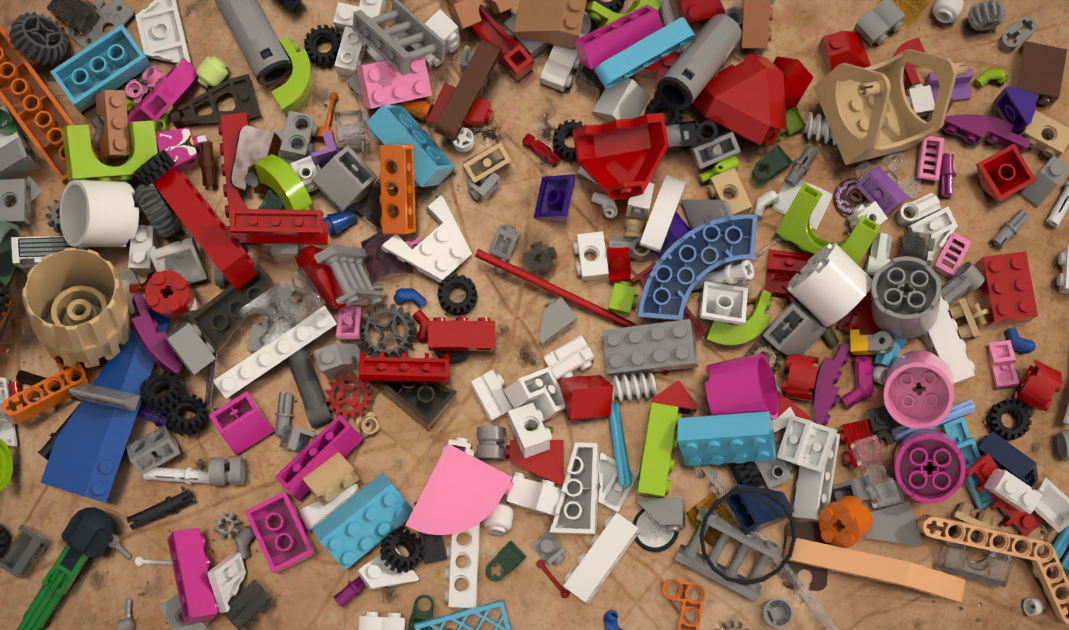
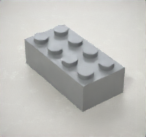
[603,319,699,377]

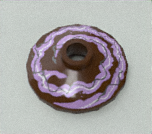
[833,178,870,218]

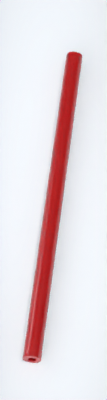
[475,249,636,327]

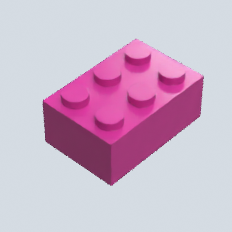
[244,491,317,574]

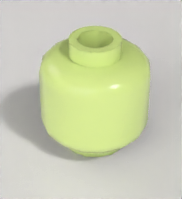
[196,55,228,88]

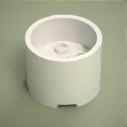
[60,180,139,247]
[787,242,873,327]

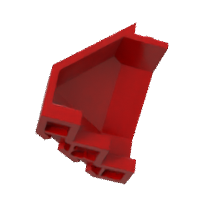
[692,54,787,145]
[572,113,669,200]

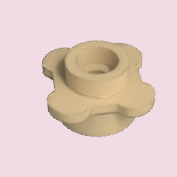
[355,411,380,437]

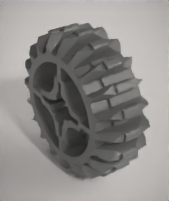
[9,12,69,65]
[134,183,180,239]
[360,303,417,358]

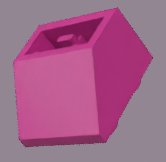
[209,391,274,455]

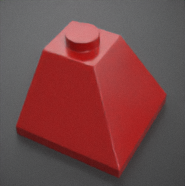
[818,31,871,73]

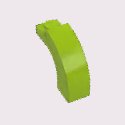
[585,0,662,29]
[271,36,313,116]
[254,154,312,210]
[704,290,773,345]

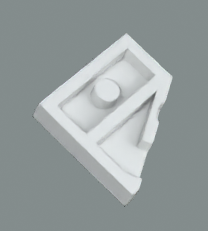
[908,207,958,263]
[598,453,639,513]
[357,547,419,590]
[207,552,246,613]

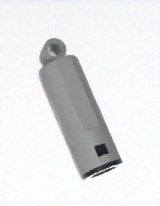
[214,0,293,85]
[656,7,743,110]

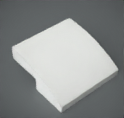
[776,415,837,473]

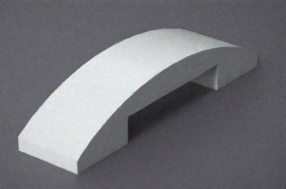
[639,175,686,252]

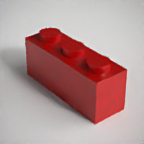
[428,317,495,351]

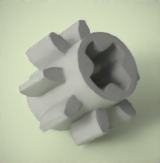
[212,512,241,540]

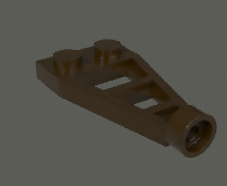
[170,74,261,127]

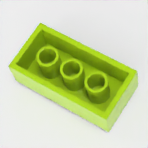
[635,403,682,498]

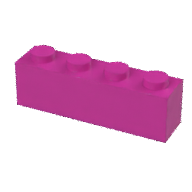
[574,5,663,69]
[275,414,364,501]
[167,528,219,625]

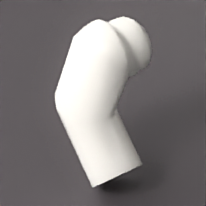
[752,191,780,218]

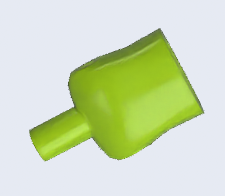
[699,155,740,182]

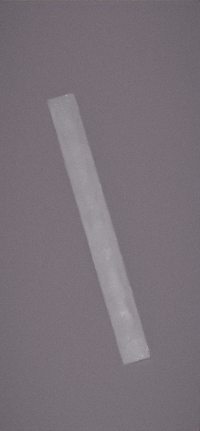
[694,464,839,630]

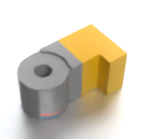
[850,329,895,356]

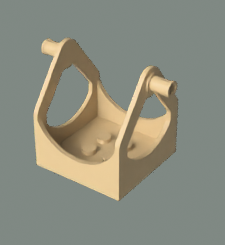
[813,49,967,165]

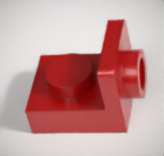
[607,247,631,282]

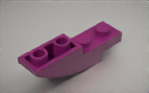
[941,114,1031,154]
[131,293,183,377]
[811,341,852,426]

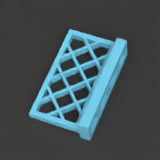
[414,599,511,630]

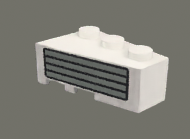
[11,236,90,273]

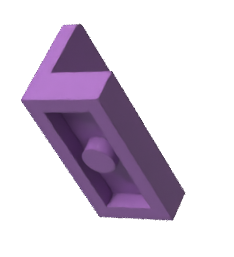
[925,68,973,103]
[310,130,339,168]
[855,166,908,216]

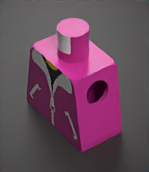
[155,127,208,173]

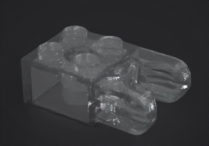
[238,267,327,347]

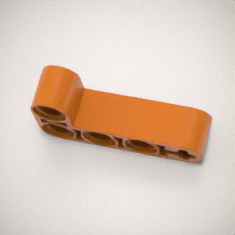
[2,356,88,424]
[661,579,705,630]

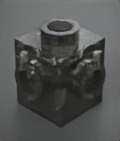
[522,241,558,274]

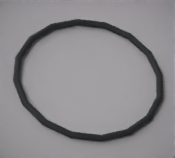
[699,488,796,585]

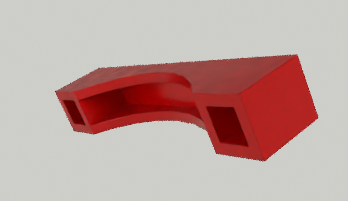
[447,0,533,81]
[218,112,250,243]

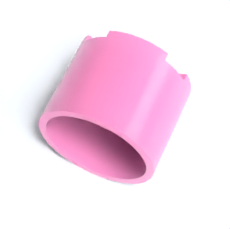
[884,350,954,429]

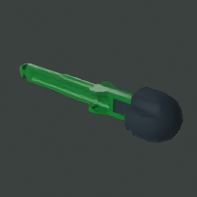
[17,507,113,630]

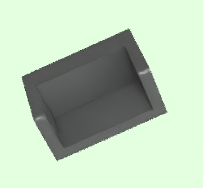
[0,525,49,579]

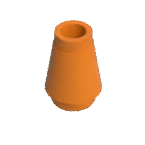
[401,100,434,122]

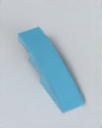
[941,416,993,510]

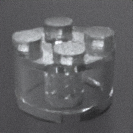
[334,110,370,154]

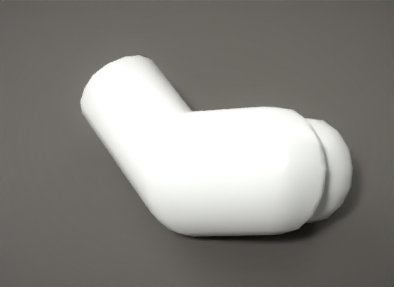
[591,191,618,218]

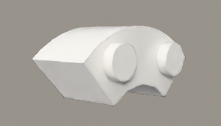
[500,472,562,516]

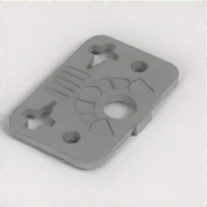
[68,0,134,49]

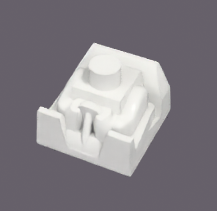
[150,236,207,284]

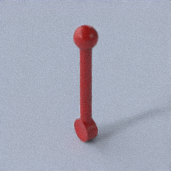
[536,559,569,598]

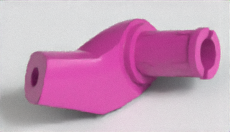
[840,356,874,409]

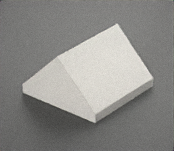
[592,78,650,122]
[699,281,748,325]

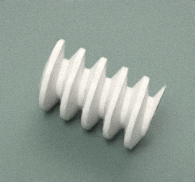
[803,112,836,145]
[610,371,657,403]

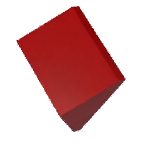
[773,56,814,112]
[976,144,1037,202]
[558,375,613,421]
[650,380,698,416]

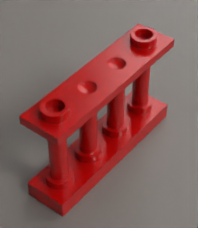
[230,209,329,245]

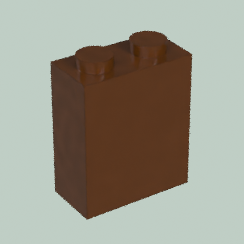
[1012,41,1067,105]

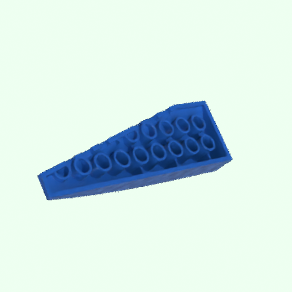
[40,292,173,503]

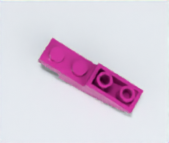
[127,58,198,124]

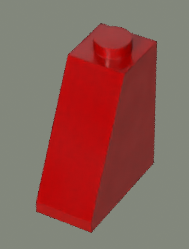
[427,83,494,128]
[295,245,346,310]
[506,439,564,487]

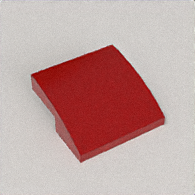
[764,249,812,299]

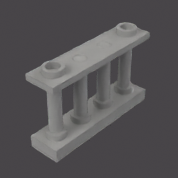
[352,0,447,76]
[314,245,387,307]
[674,507,782,602]

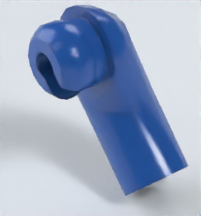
[394,288,427,309]
[1006,327,1036,354]
[603,610,623,630]

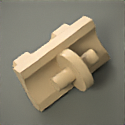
[949,298,990,339]
[949,501,995,539]

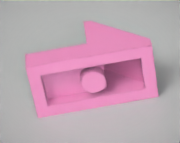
[336,306,362,341]

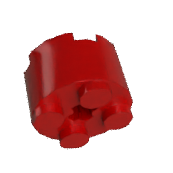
[145,270,195,319]
[781,353,819,401]
[1014,359,1064,412]

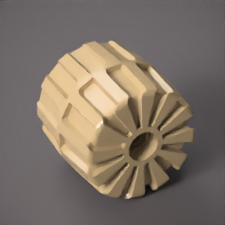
[22,248,132,368]

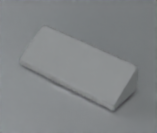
[69,384,140,411]

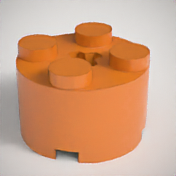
[819,496,873,548]

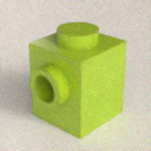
[608,281,639,317]

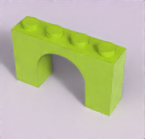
[62,121,158,181]
[776,183,881,265]

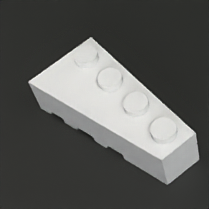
[550,443,600,535]

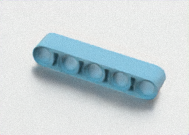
[594,17,696,89]

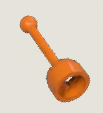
[315,92,338,143]

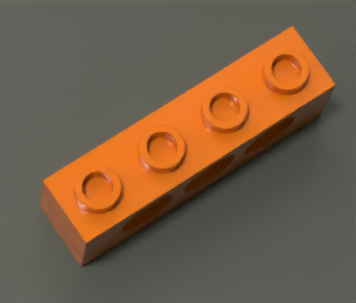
[378,144,416,234]

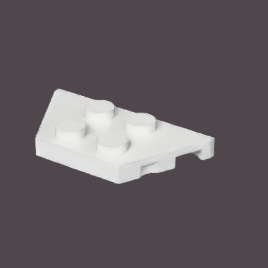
[135,0,192,65]

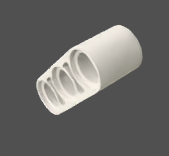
[298,484,360,532]

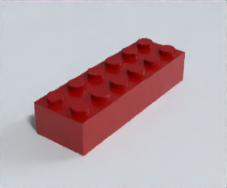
[153,167,257,290]

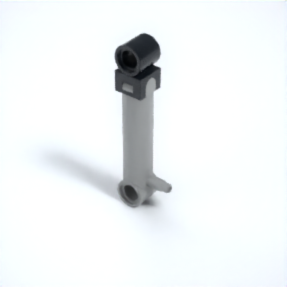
[666,118,718,147]

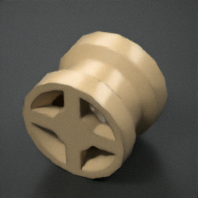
[623,219,646,239]

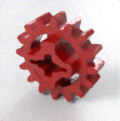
[325,372,373,420]

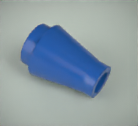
[323,209,357,235]

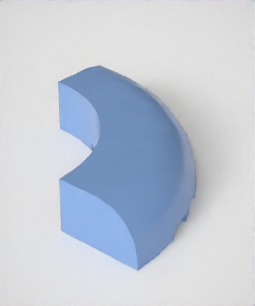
[638,214,758,321]

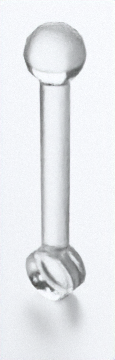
[751,236,784,262]

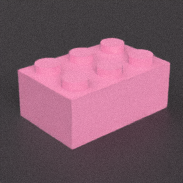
[356,56,432,109]

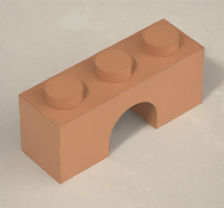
[447,0,519,30]
[95,90,131,159]

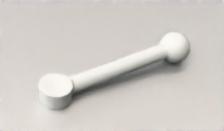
[135,557,172,566]

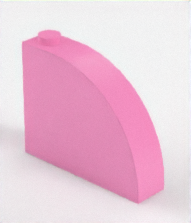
[405,444,514,535]

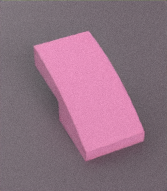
[988,340,1019,390]

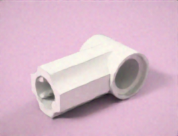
[895,193,941,227]
[864,233,892,276]

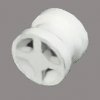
[453,127,474,153]

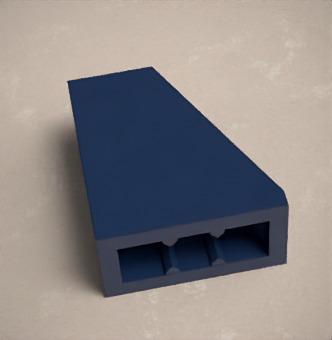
[978,431,1038,487]
[725,484,795,535]

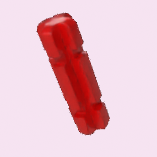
[522,133,561,166]

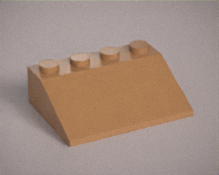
[513,0,587,50]

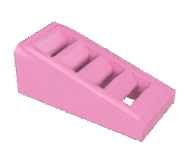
[917,136,945,181]
[932,232,971,279]

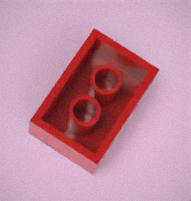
[976,251,1038,326]

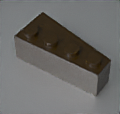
[188,264,274,354]
[368,352,457,430]

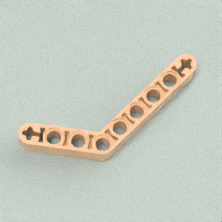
[918,514,1069,624]
[782,536,966,603]

